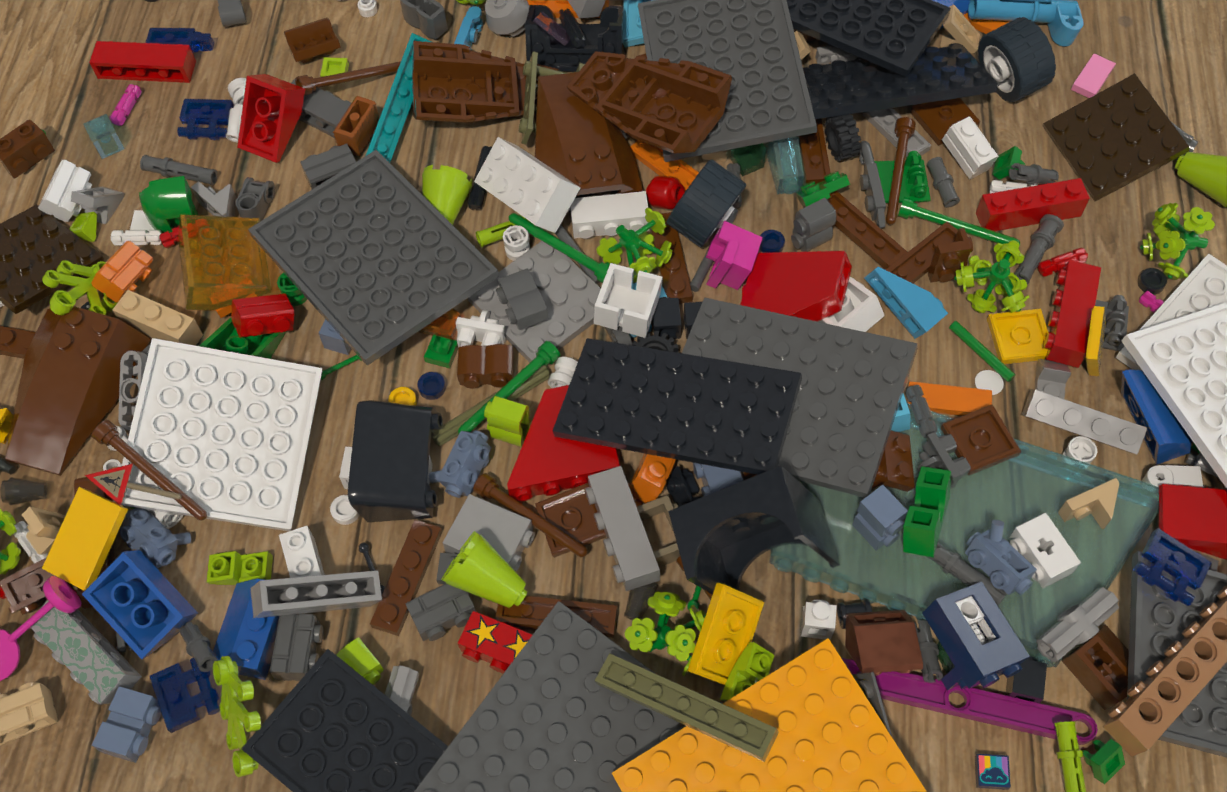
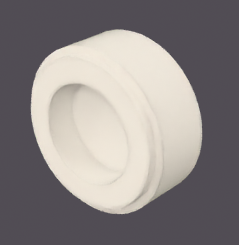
[330,495,360,525]

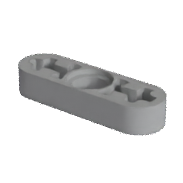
[118,351,148,430]

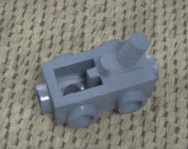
[429,431,491,498]
[120,508,191,568]
[965,520,1037,595]

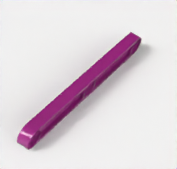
[842,658,1098,745]

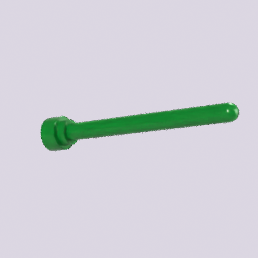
[898,197,1020,245]
[509,213,610,283]
[458,341,561,434]

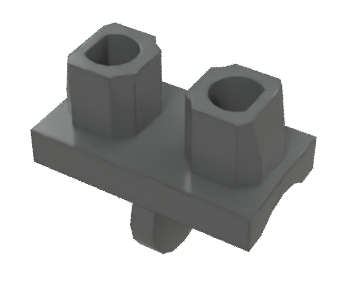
[917,432,971,489]

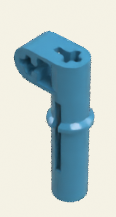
[968,0,1084,46]

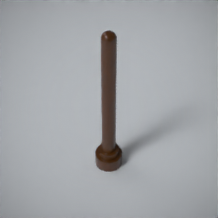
[295,61,401,96]
[886,117,916,225]
[91,419,207,521]
[473,473,588,557]

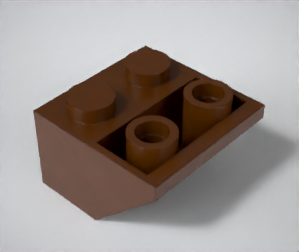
[1062,624,1129,710]

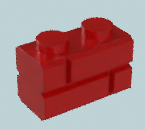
[231,293,294,337]

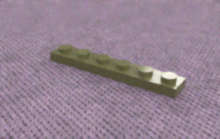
[595,653,779,762]

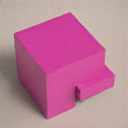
[706,221,763,290]

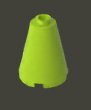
[1175,152,1227,207]
[422,165,473,225]
[441,531,528,608]

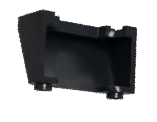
[525,5,624,72]
[348,400,443,523]

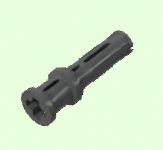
[1014,214,1064,284]

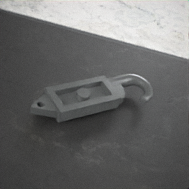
[859,141,886,228]

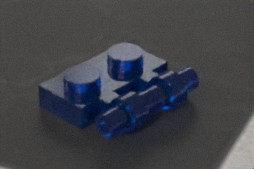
[177,99,234,140]
[1133,528,1212,606]
[150,657,220,733]

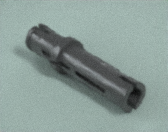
[140,155,217,185]
[926,542,1007,606]

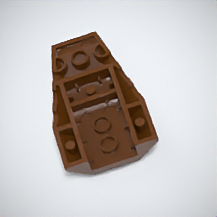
[412,41,558,123]
[567,51,732,154]
[535,72,643,195]
[5,306,151,476]

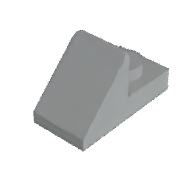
[191,181,237,230]
[71,186,124,224]
[1035,358,1071,399]

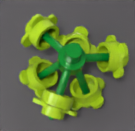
[954,240,1030,313]

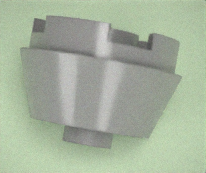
[485,0,529,37]

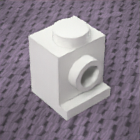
[801,600,837,640]

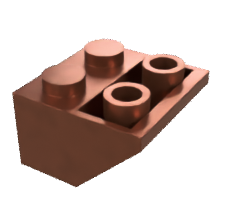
[845,610,923,676]

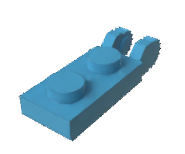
[454,6,483,50]

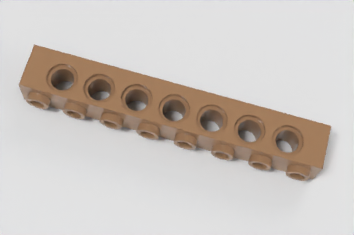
[1103,585,1227,757]

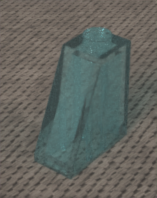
[765,136,804,194]

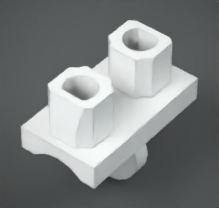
[455,310,506,347]

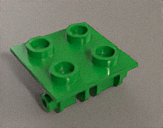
[874,151,931,203]

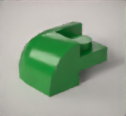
[139,176,199,233]

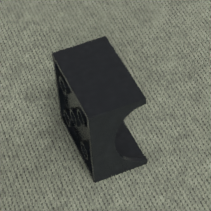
[668,466,840,595]

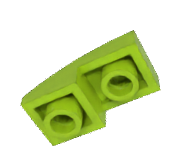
[206,551,273,585]
[720,642,774,702]

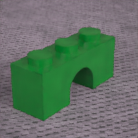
[903,466,951,558]

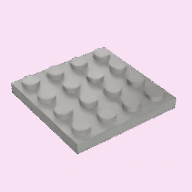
[468,241,601,363]

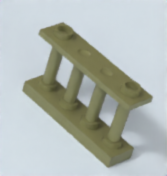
[518,52,585,144]

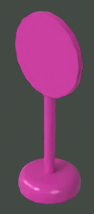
[0,576,81,681]

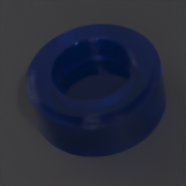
[759,230,785,253]
[418,372,446,400]

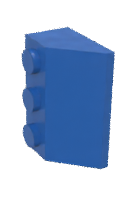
[1121,370,1193,465]
[82,550,198,659]
[213,579,279,680]

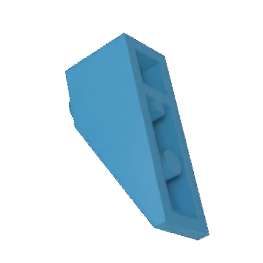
[864,267,948,339]

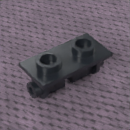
[666,466,702,507]

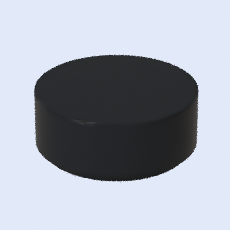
[1138,268,1167,295]

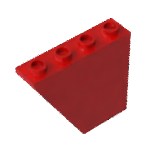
[740,251,852,322]
[507,385,620,501]

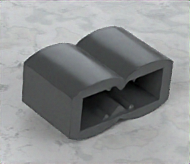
[400,0,448,39]
[791,198,836,252]
[496,268,549,330]

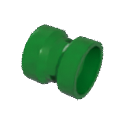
[277,273,307,306]

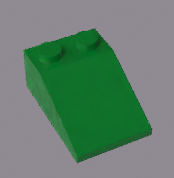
[199,317,286,359]

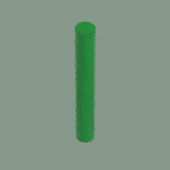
[949,321,1016,382]

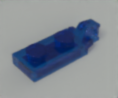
[146,28,214,52]

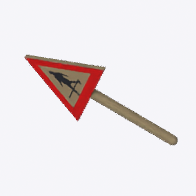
[85,464,182,506]

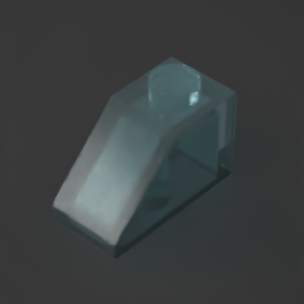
[83,114,125,159]

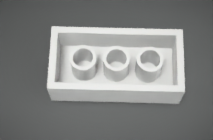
[474,137,580,233]

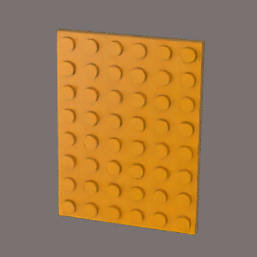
[612,638,927,792]

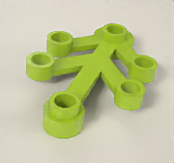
[42,260,118,315]
[213,656,261,777]

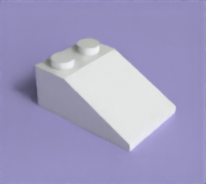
[818,277,885,332]

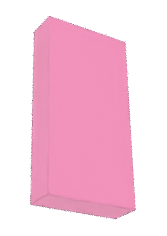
[1071,54,1116,98]

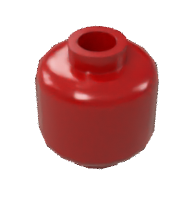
[646,175,685,210]

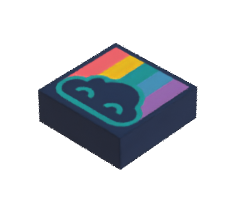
[975,754,1011,790]

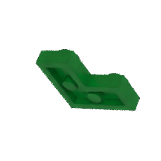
[796,171,850,207]

